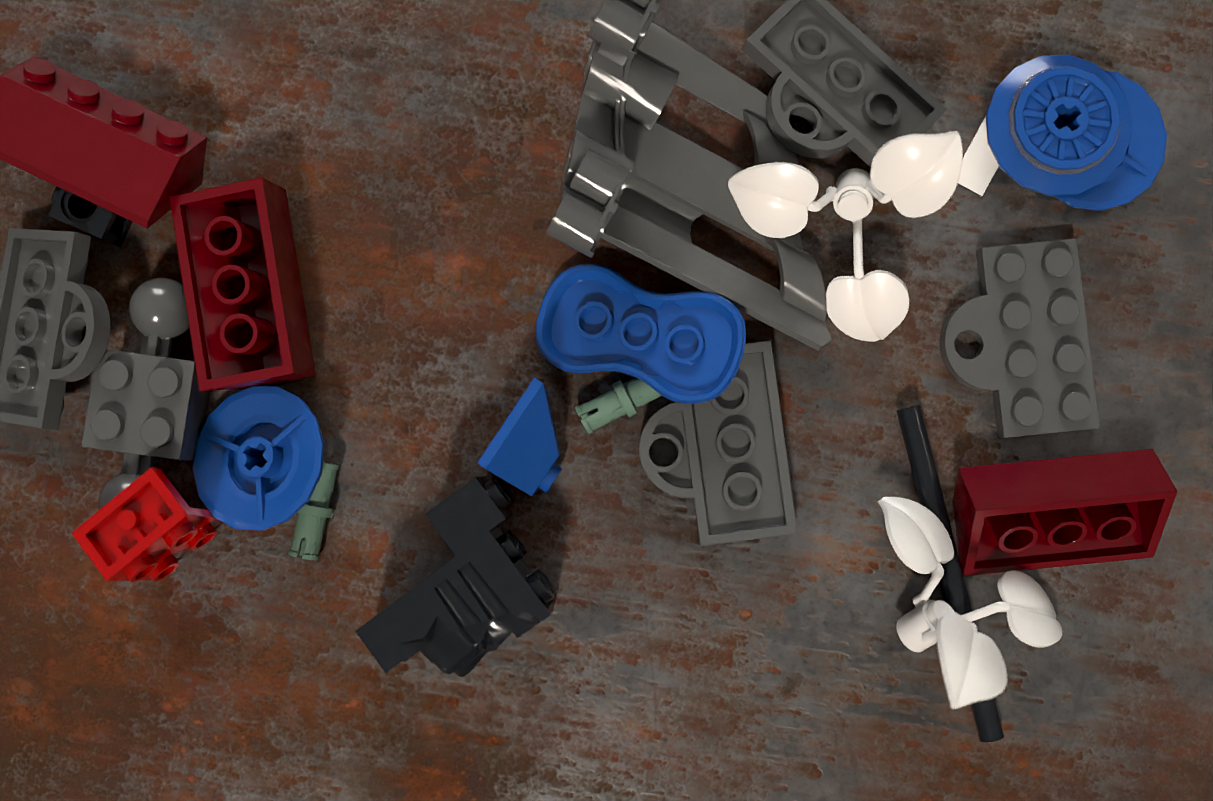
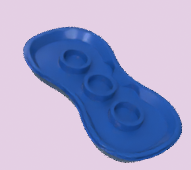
[536,264,746,404]

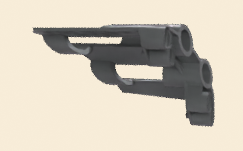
[545,0,832,351]

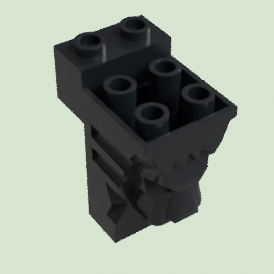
[355,476,556,677]

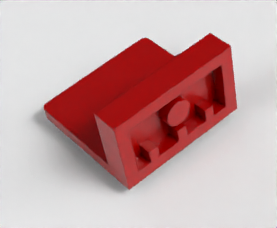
[71,467,223,582]

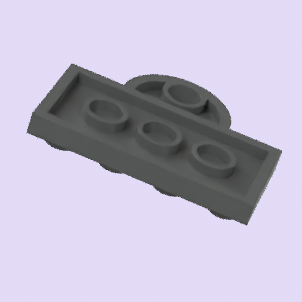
[741,0,947,167]
[0,228,110,430]
[940,238,1100,438]
[639,341,798,546]

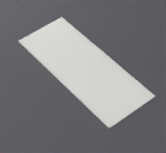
[958,116,999,196]

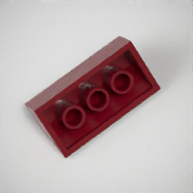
[0,56,207,229]
[169,177,316,392]
[952,449,1177,576]

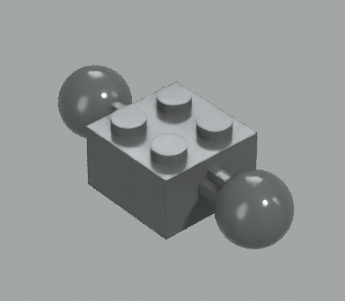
[81,278,210,510]

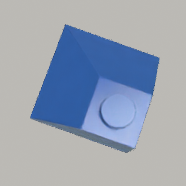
[477,377,562,496]

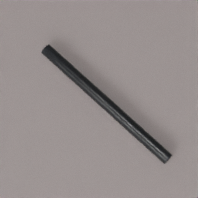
[896,405,1004,742]

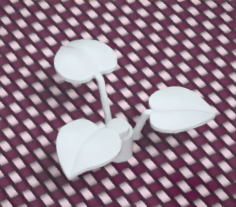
[728,131,963,342]
[877,497,1063,709]

